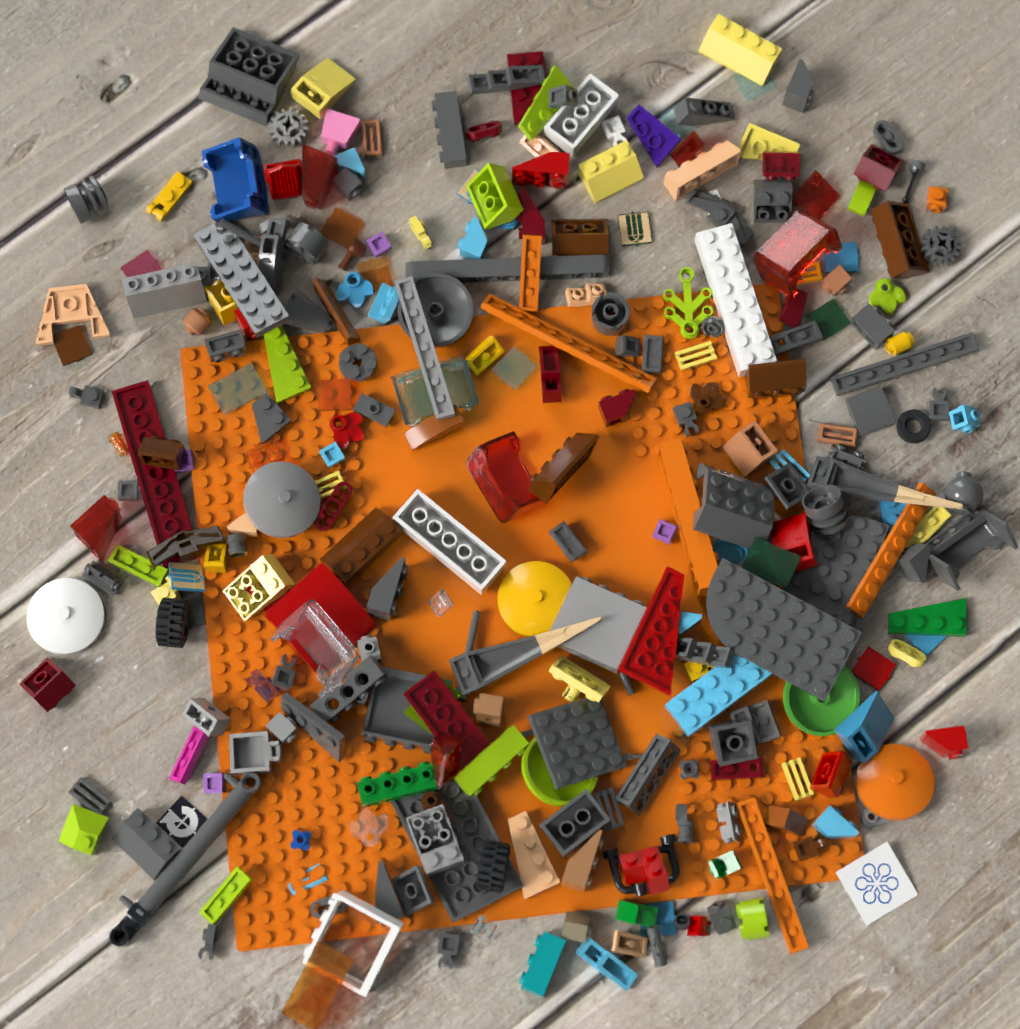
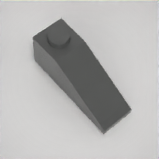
[374,861,404,927]

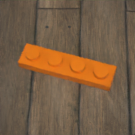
[519,235,542,311]

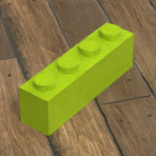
[452,725,529,796]

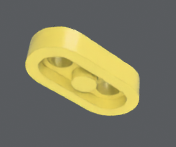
[888,639,926,667]

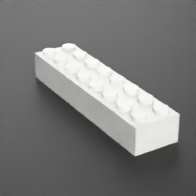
[695,223,777,378]

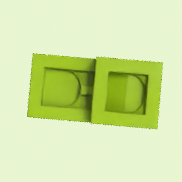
[847,180,876,217]

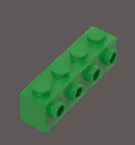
[357,762,440,808]

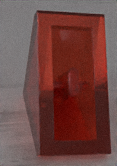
[670,131,706,168]

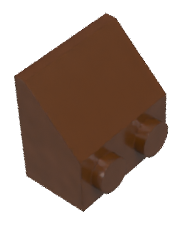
[138,436,185,471]

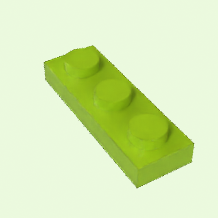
[108,544,169,587]
[199,867,253,925]

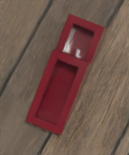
[539,346,562,403]

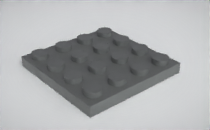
[528,698,627,790]

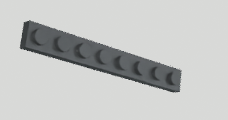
[830,332,979,397]

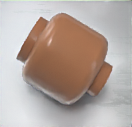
[183,307,211,336]

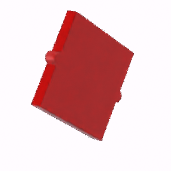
[851,646,896,691]

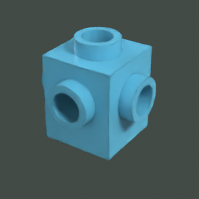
[949,405,981,433]

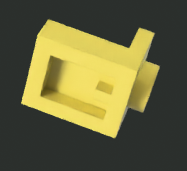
[151,576,181,605]

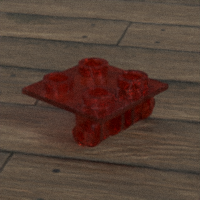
[792,170,840,223]

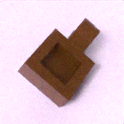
[792,836,829,862]

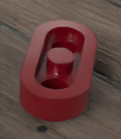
[465,121,503,142]

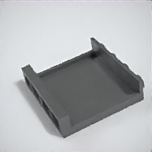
[361,667,453,754]

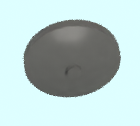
[398,273,473,348]

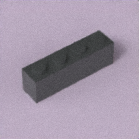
[431,91,467,169]

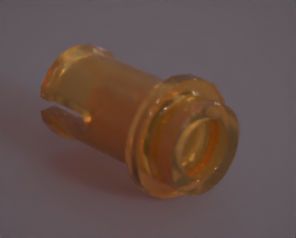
[108,432,129,457]

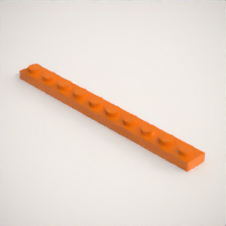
[481,294,657,393]

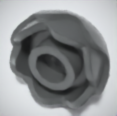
[701,316,725,338]

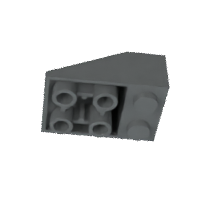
[367,557,409,621]

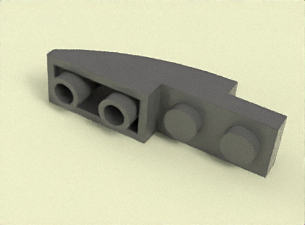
[258,218,290,296]

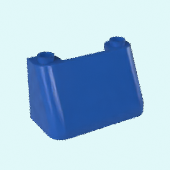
[202,137,269,222]

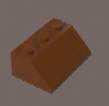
[551,219,609,256]
[745,359,806,400]

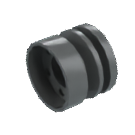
[64,175,109,224]
[802,484,850,535]

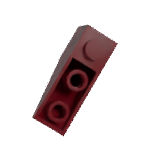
[517,186,545,245]

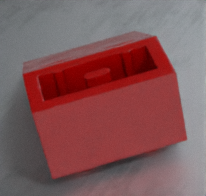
[512,152,570,189]
[770,513,818,576]

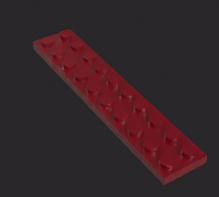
[111,380,201,568]

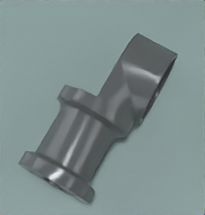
[675,804,695,844]

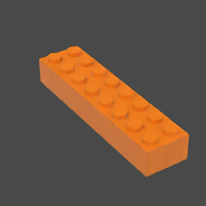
[656,438,719,598]

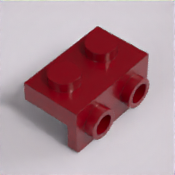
[762,152,800,180]

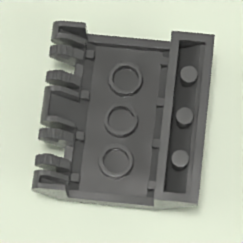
[693,463,775,552]

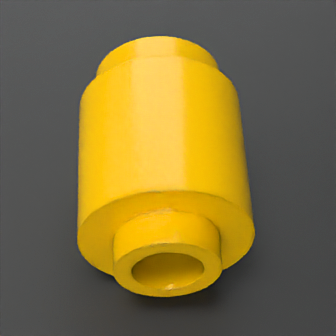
[885,332,914,356]

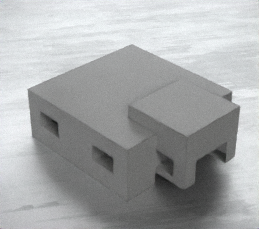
[229,731,283,776]

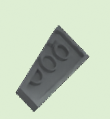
[281,692,345,762]

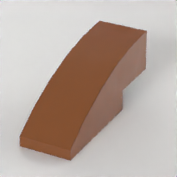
[404,404,464,451]

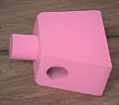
[321,109,361,156]

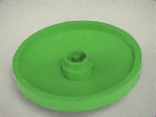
[783,665,860,736]

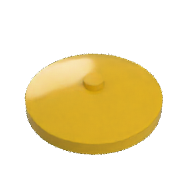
[498,561,572,637]

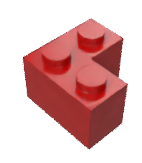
[619,846,670,895]

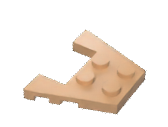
[36,284,110,346]

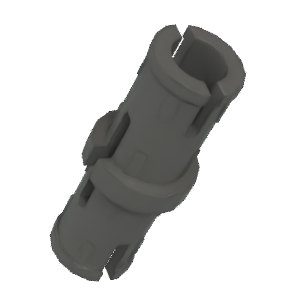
[646,925,667,967]

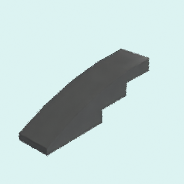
[467,65,545,94]
[675,637,735,669]

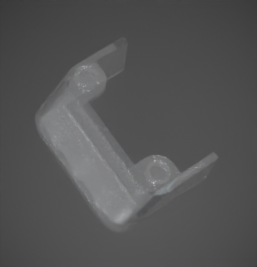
[271,599,359,698]

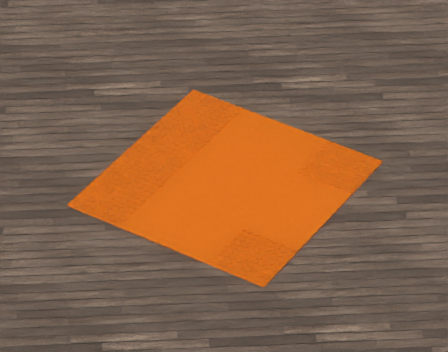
[180,283,864,952]

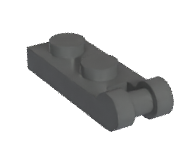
[769,321,823,356]

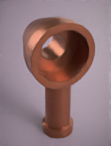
[338,237,367,272]

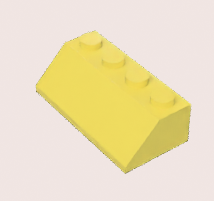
[699,14,782,87]

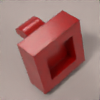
[687,916,711,937]

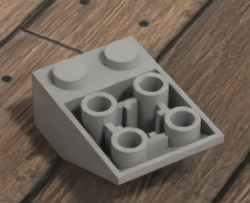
[406,804,464,877]

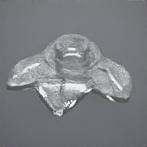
[349,808,388,847]

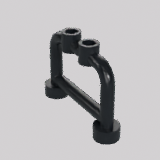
[602,834,680,897]

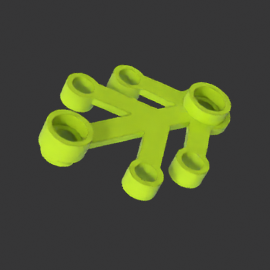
[663,267,713,339]

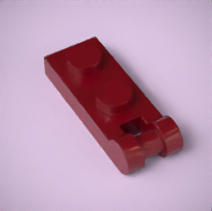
[710,757,766,781]

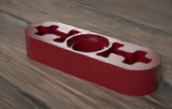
[314,482,353,531]

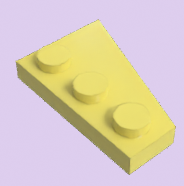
[738,123,800,160]

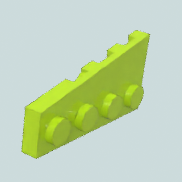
[518,65,574,141]

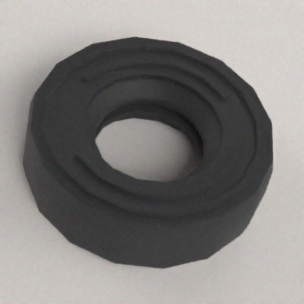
[896,409,931,444]

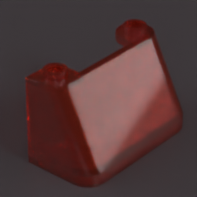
[466,431,543,524]

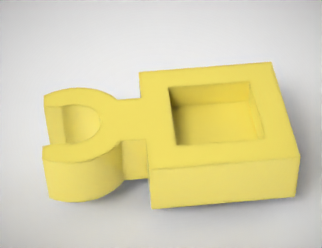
[409,215,432,250]

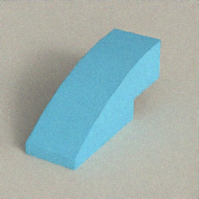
[575,937,638,991]

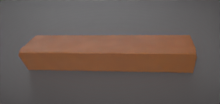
[312,278,360,346]

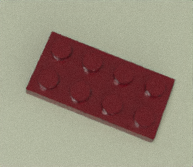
[507,51,546,125]

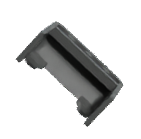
[924,508,1019,591]

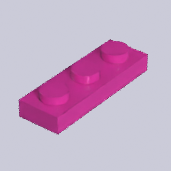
[169,726,209,785]

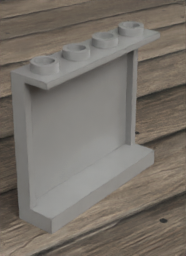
[122,262,207,319]
[550,576,647,674]

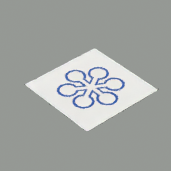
[835,842,918,926]

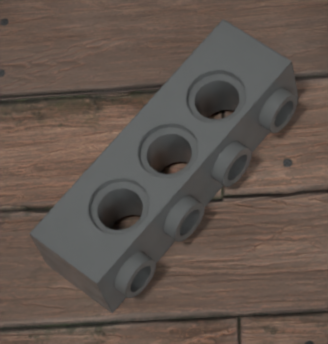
[310,655,387,724]

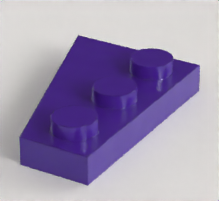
[627,104,681,168]

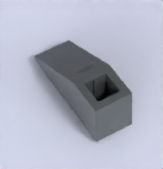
[674,97,735,126]

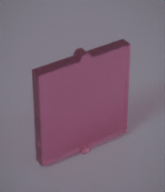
[120,250,162,278]

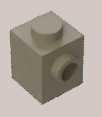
[561,911,593,943]

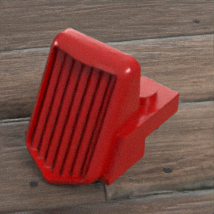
[263,159,303,200]

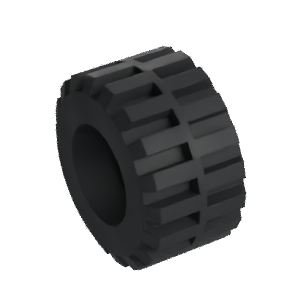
[155,598,190,648]
[476,840,511,893]

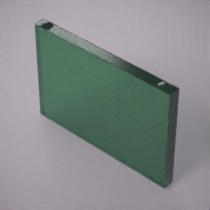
[741,537,801,588]

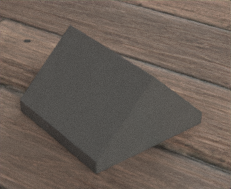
[765,462,810,510]
[391,865,434,916]

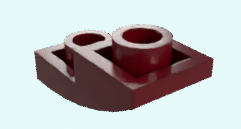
[778,286,808,328]

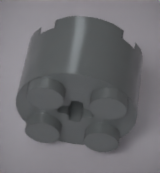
[284,222,329,265]
[591,293,630,336]

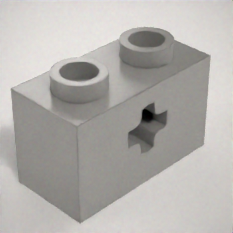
[182,698,231,737]

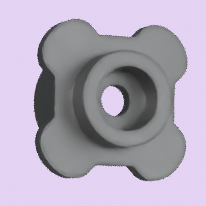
[679,759,699,780]

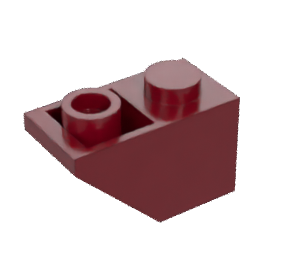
[598,389,636,427]

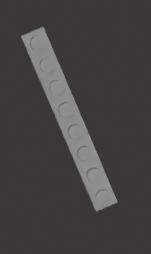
[394,276,455,421]

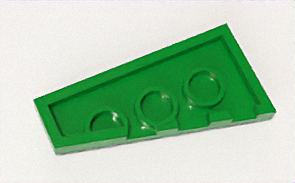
[888,598,967,637]

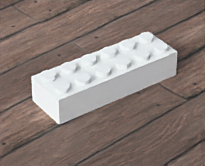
[393,489,507,595]

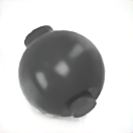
[945,471,983,515]

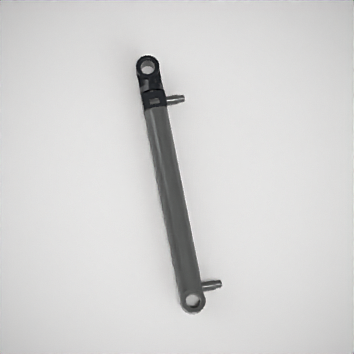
[109,772,262,947]

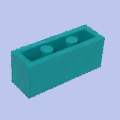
[519,931,566,998]

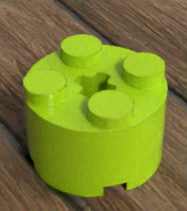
[736,897,770,941]

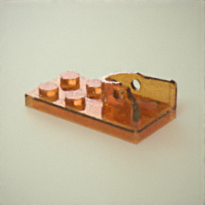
[281,941,355,1029]

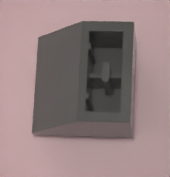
[753,179,793,223]

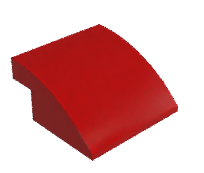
[264,562,377,678]

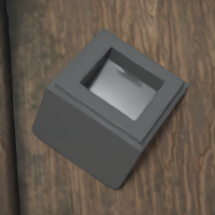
[616,335,639,357]

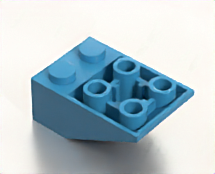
[834,691,894,764]

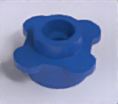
[290,830,312,851]

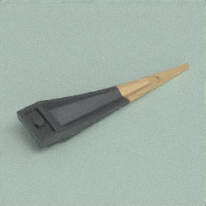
[807,456,963,509]
[449,617,602,697]

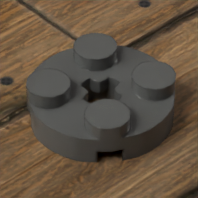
[339,343,377,382]

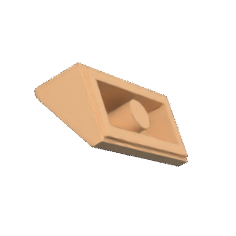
[519,133,561,157]

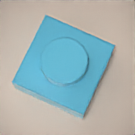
[319,442,345,468]

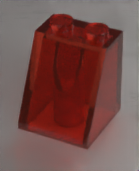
[302,144,339,210]
[70,494,122,562]

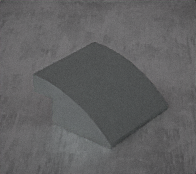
[199,27,300,126]

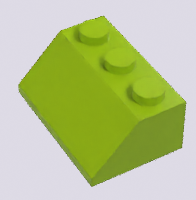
[466,162,523,230]

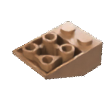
[561,830,605,893]

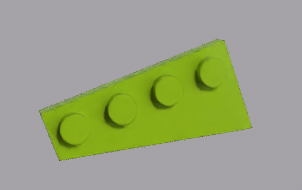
[264,325,311,405]

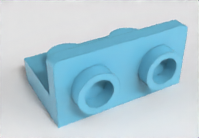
[368,283,399,324]

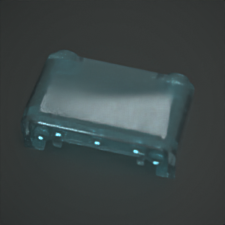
[390,356,479,427]

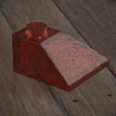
[431,732,464,789]

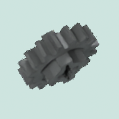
[920,225,962,266]

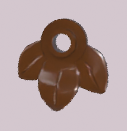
[690,382,726,414]

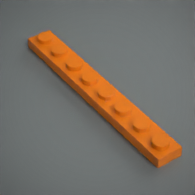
[846,482,936,618]
[735,797,809,955]

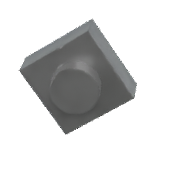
[118,481,138,501]

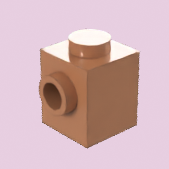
[820,264,852,296]

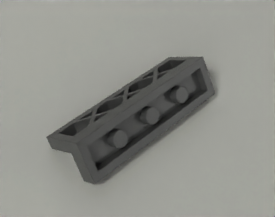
[615,734,681,816]

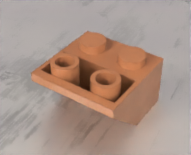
[722,421,778,478]

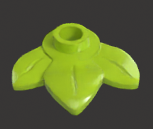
[869,278,906,315]

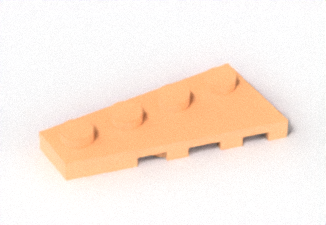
[508,811,560,900]

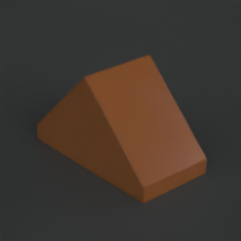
[764,805,807,837]

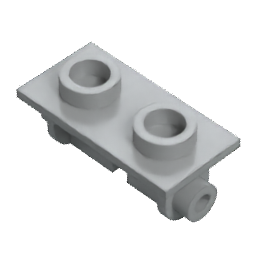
[716,801,742,844]

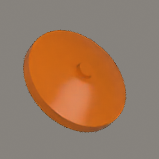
[855,744,935,821]

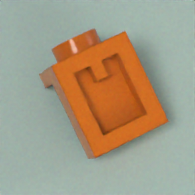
[926,186,948,213]

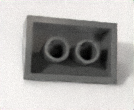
[539,789,612,859]
[112,808,181,880]

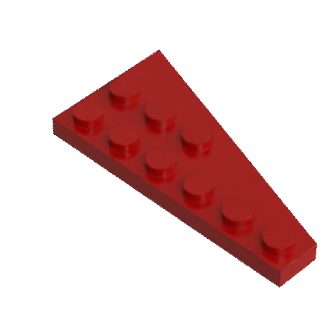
[617,566,685,697]

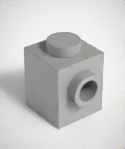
[357,635,382,663]
[266,712,297,745]

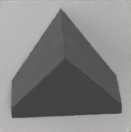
[894,543,931,583]

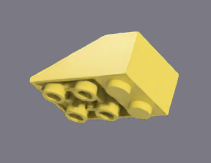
[291,57,356,120]
[223,554,295,621]

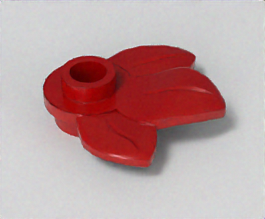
[330,413,364,449]

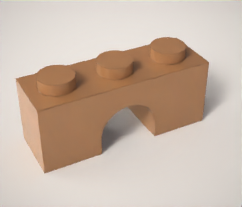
[473,693,503,727]

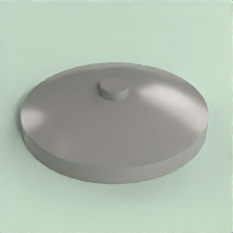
[243,462,320,538]

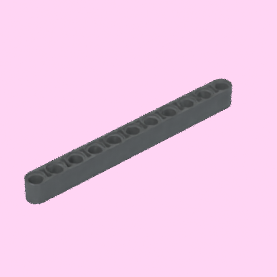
[405,255,610,283]

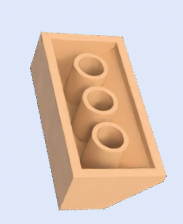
[664,141,741,201]

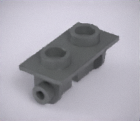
[827,444,867,471]
[82,561,125,597]

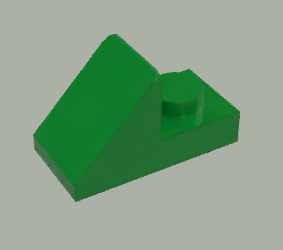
[615,899,658,926]

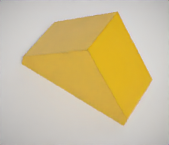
[204,543,227,573]

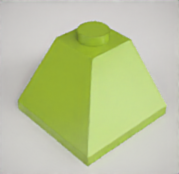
[59,804,109,855]

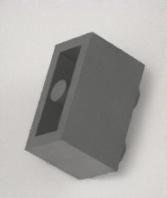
[850,304,895,350]

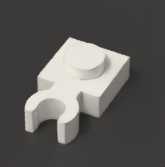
[601,115,627,147]

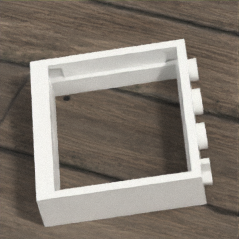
[302,889,404,997]

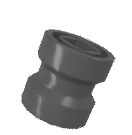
[226,533,248,557]

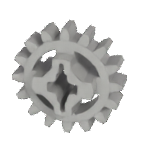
[268,108,309,148]

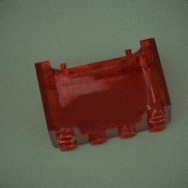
[754,209,843,299]

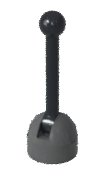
[902,160,926,203]

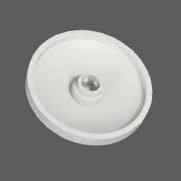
[26,578,105,655]

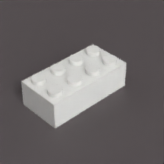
[544,74,619,157]

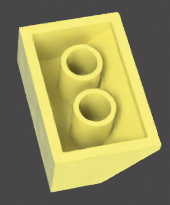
[577,140,644,204]

